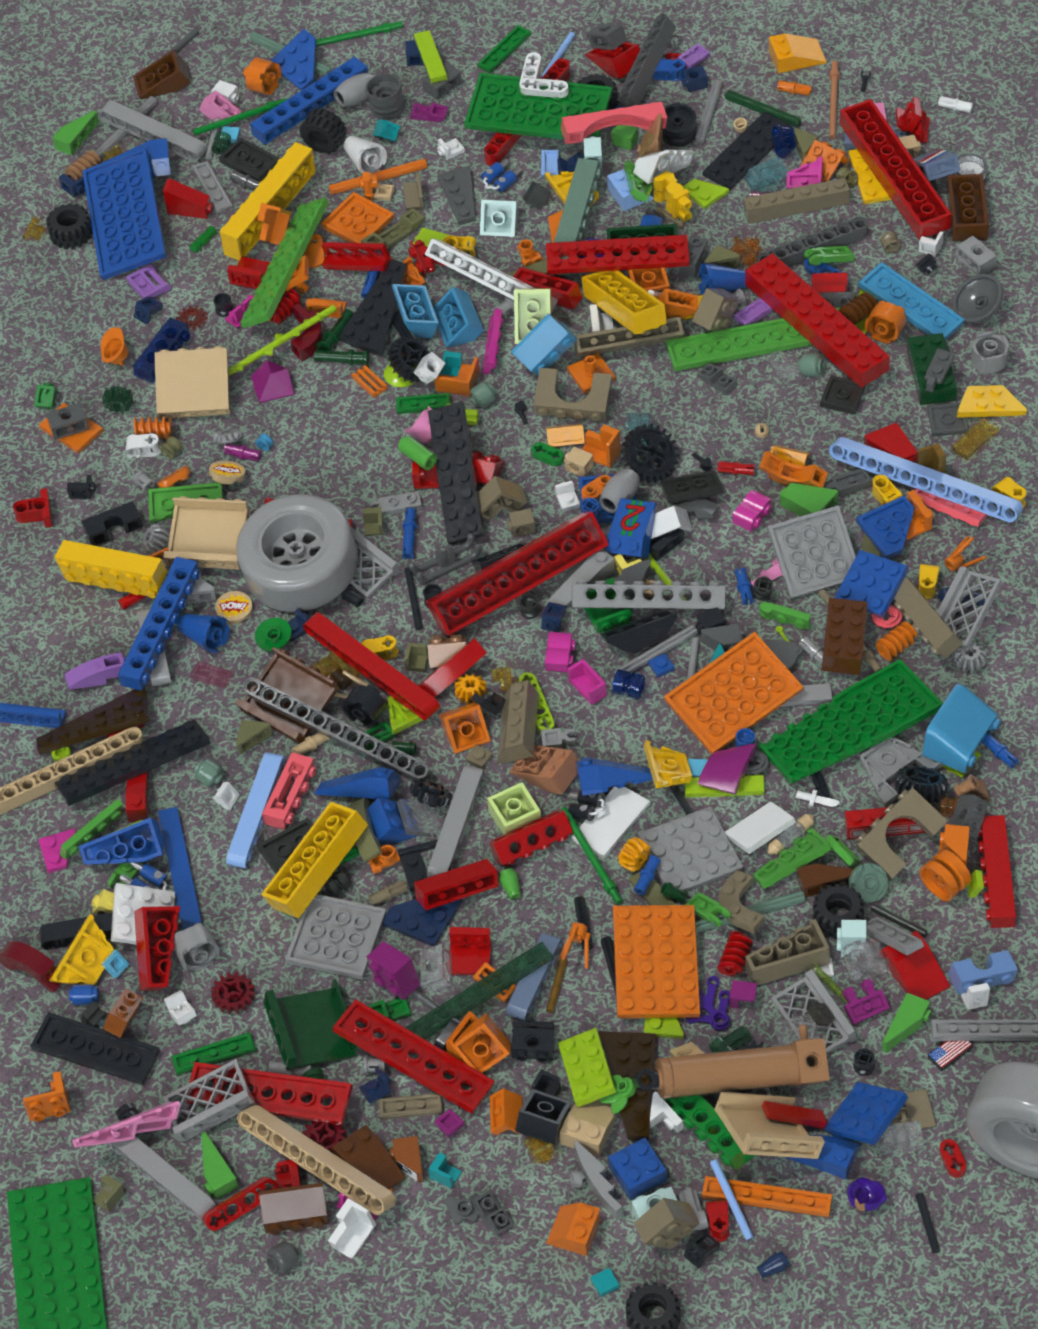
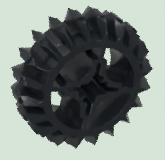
[387,335,431,383]
[894,765,948,804]

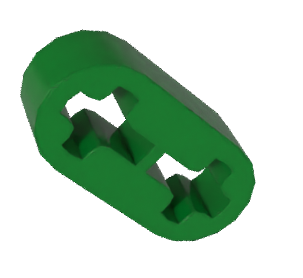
[531,442,564,466]

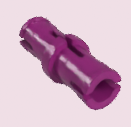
[224,443,262,462]

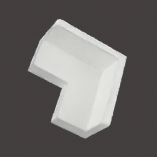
[651,506,693,539]
[328,1198,376,1259]

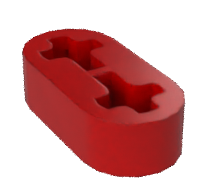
[939,1139,966,1178]

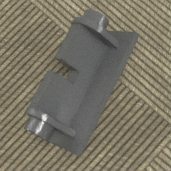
[819,291,856,308]

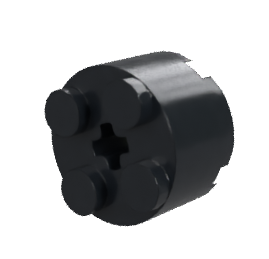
[342,684,389,728]

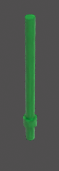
[316,21,403,47]
[192,98,286,136]
[560,806,623,905]

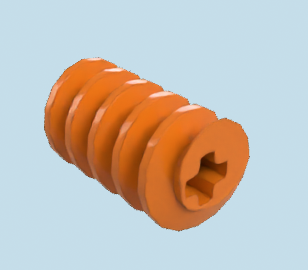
[134,416,173,439]
[875,621,917,662]

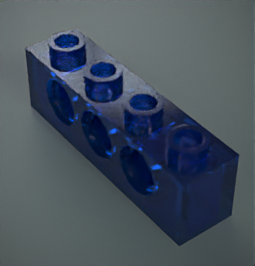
[133,317,190,383]

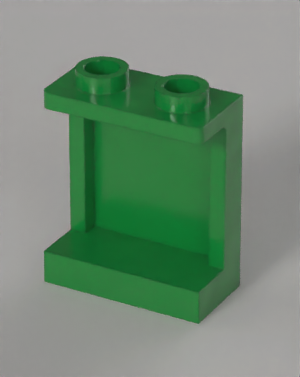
[584,577,632,633]

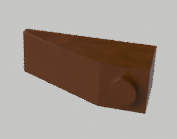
[796,864,854,898]

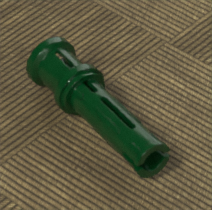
[317,309,354,351]
[314,349,370,366]

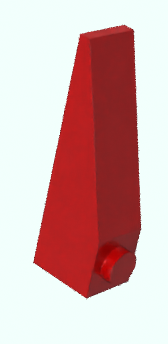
[513,267,583,310]
[126,771,148,823]

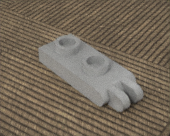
[370,491,422,516]

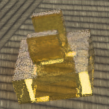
[102,145,123,161]
[22,216,45,240]

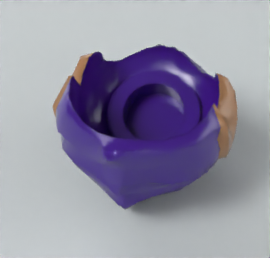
[847,1176,887,1212]

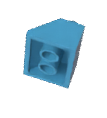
[392,284,439,339]
[433,287,484,348]
[511,313,577,376]

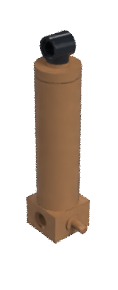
[632,1025,830,1099]

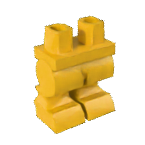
[654,170,692,222]

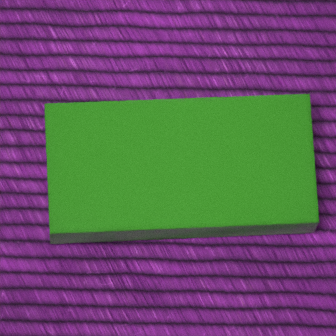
[825,834,862,868]

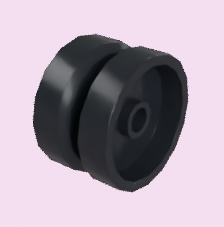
[662,103,697,147]

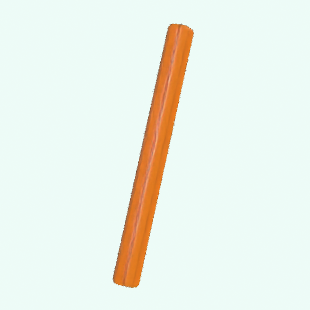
[328,159,427,195]

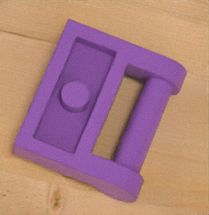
[126,264,171,299]

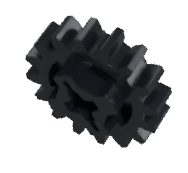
[409,779,452,807]

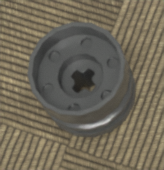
[366,74,405,120]

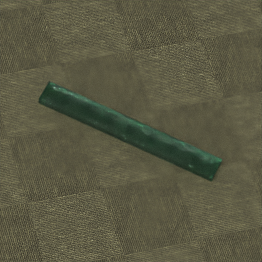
[405,942,554,1040]

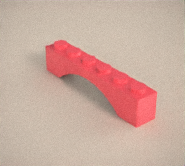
[561,102,667,144]

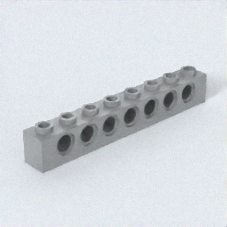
[572,581,725,610]

